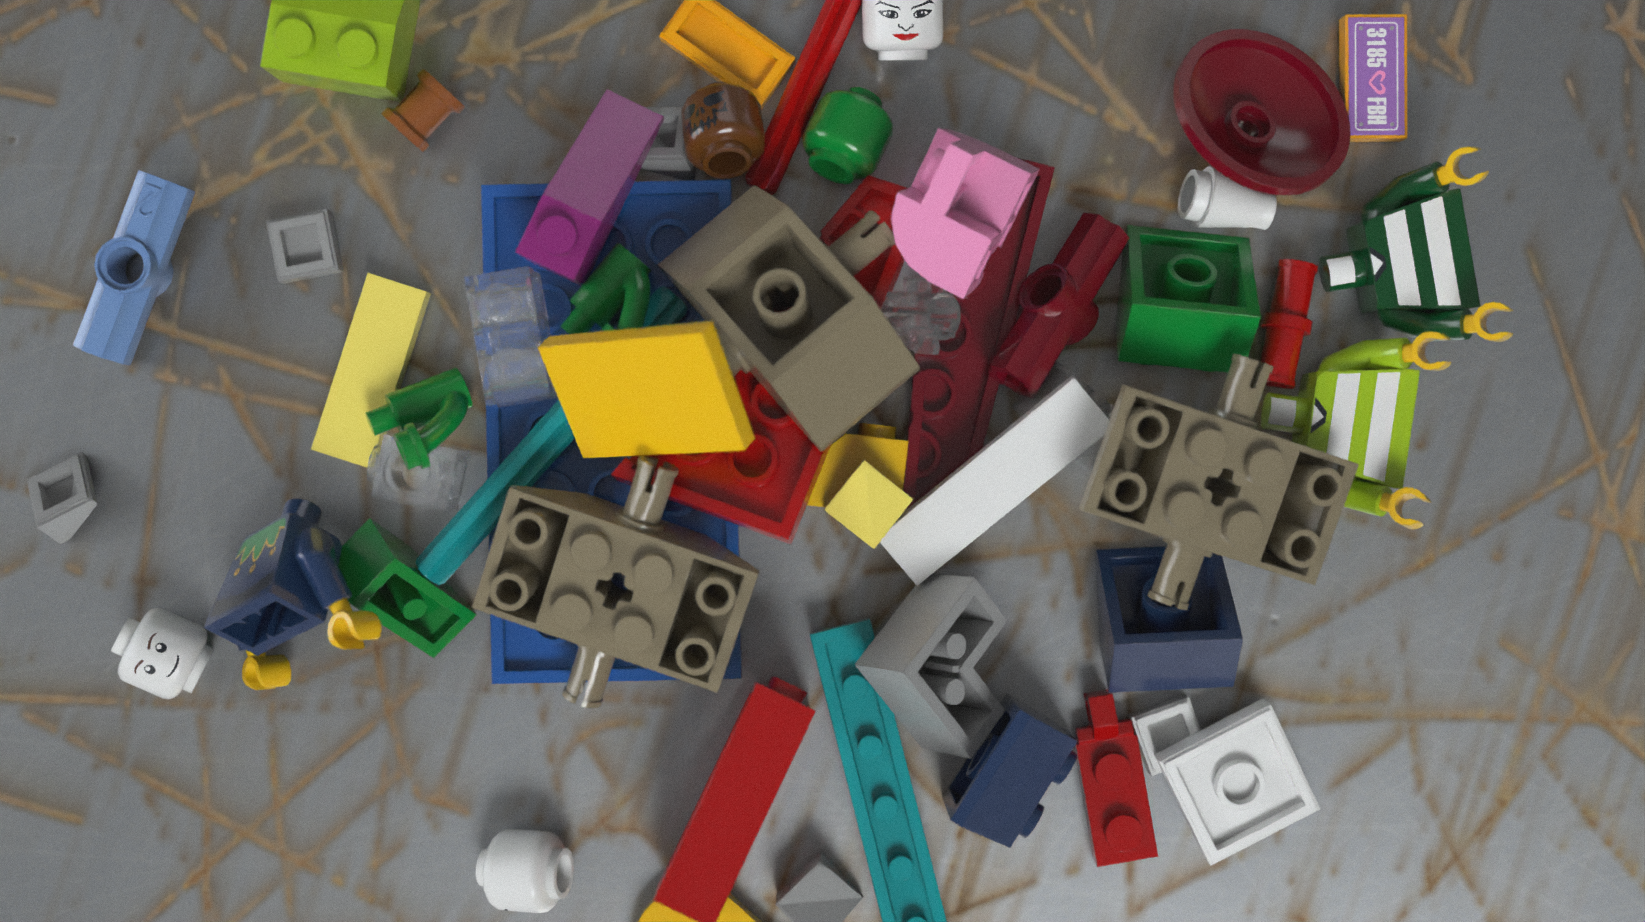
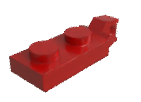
[1074,689,1159,867]

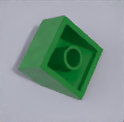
[1116,225,1261,373]

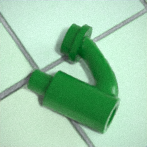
[560,242,652,334]
[365,367,473,470]

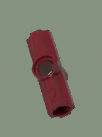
[988,212,1129,398]

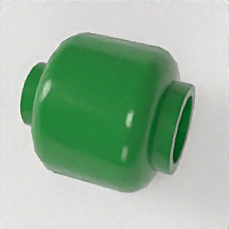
[802,87,893,184]

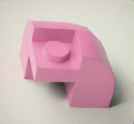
[891,128,1040,299]

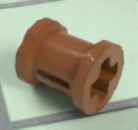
[381,68,465,153]

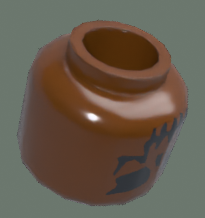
[681,82,765,179]

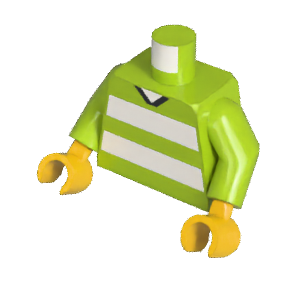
[1261,331,1451,529]

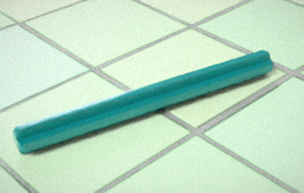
[416,286,688,585]

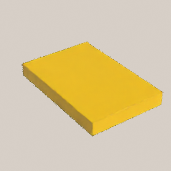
[537,321,755,458]

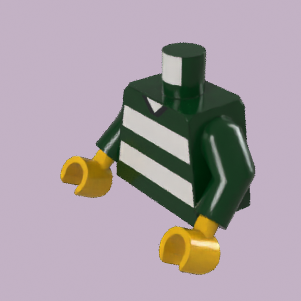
[1319,146,1513,342]

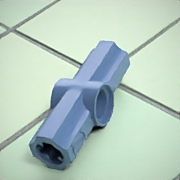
[73,170,195,366]

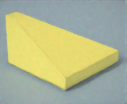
[824,460,913,549]

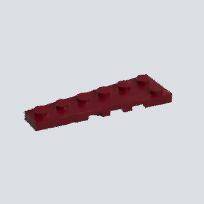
[903,157,1055,512]

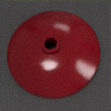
[1173,29,1351,195]

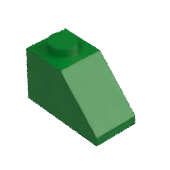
[338,518,477,658]

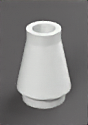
[1178,166,1277,230]

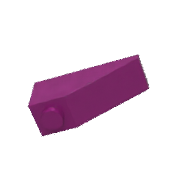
[515,89,665,286]

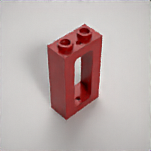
[653,676,816,922]

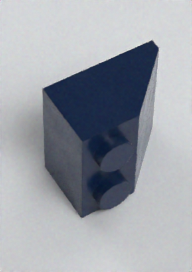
[1095,546,1243,693]
[942,693,1077,848]

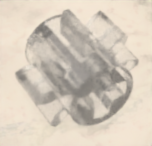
[882,276,961,355]

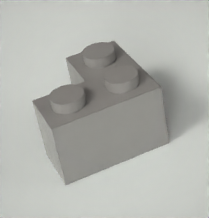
[854,573,1007,758]

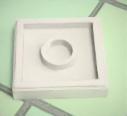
[1154,698,1320,866]

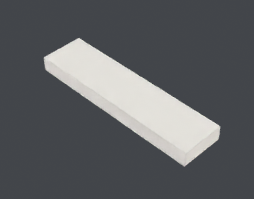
[880,375,1110,586]

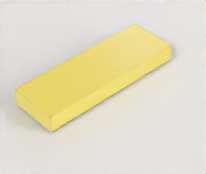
[311,273,431,469]

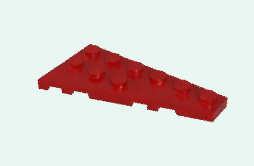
[611,175,907,545]

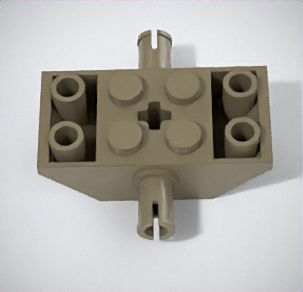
[658,185,920,452]
[1079,354,1359,610]
[472,456,760,708]

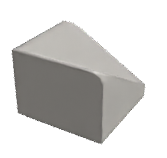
[775,851,863,922]

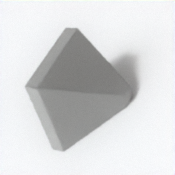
[641,106,696,181]
[27,452,98,544]

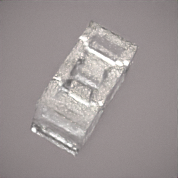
[464,266,558,408]

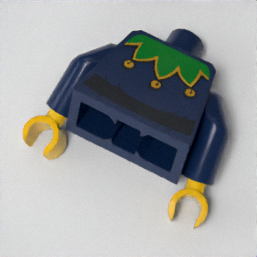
[204,499,382,690]

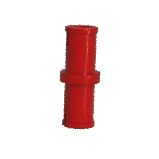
[1260,259,1318,389]

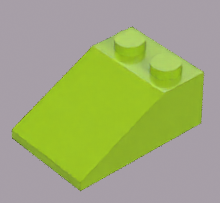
[260,0,420,102]

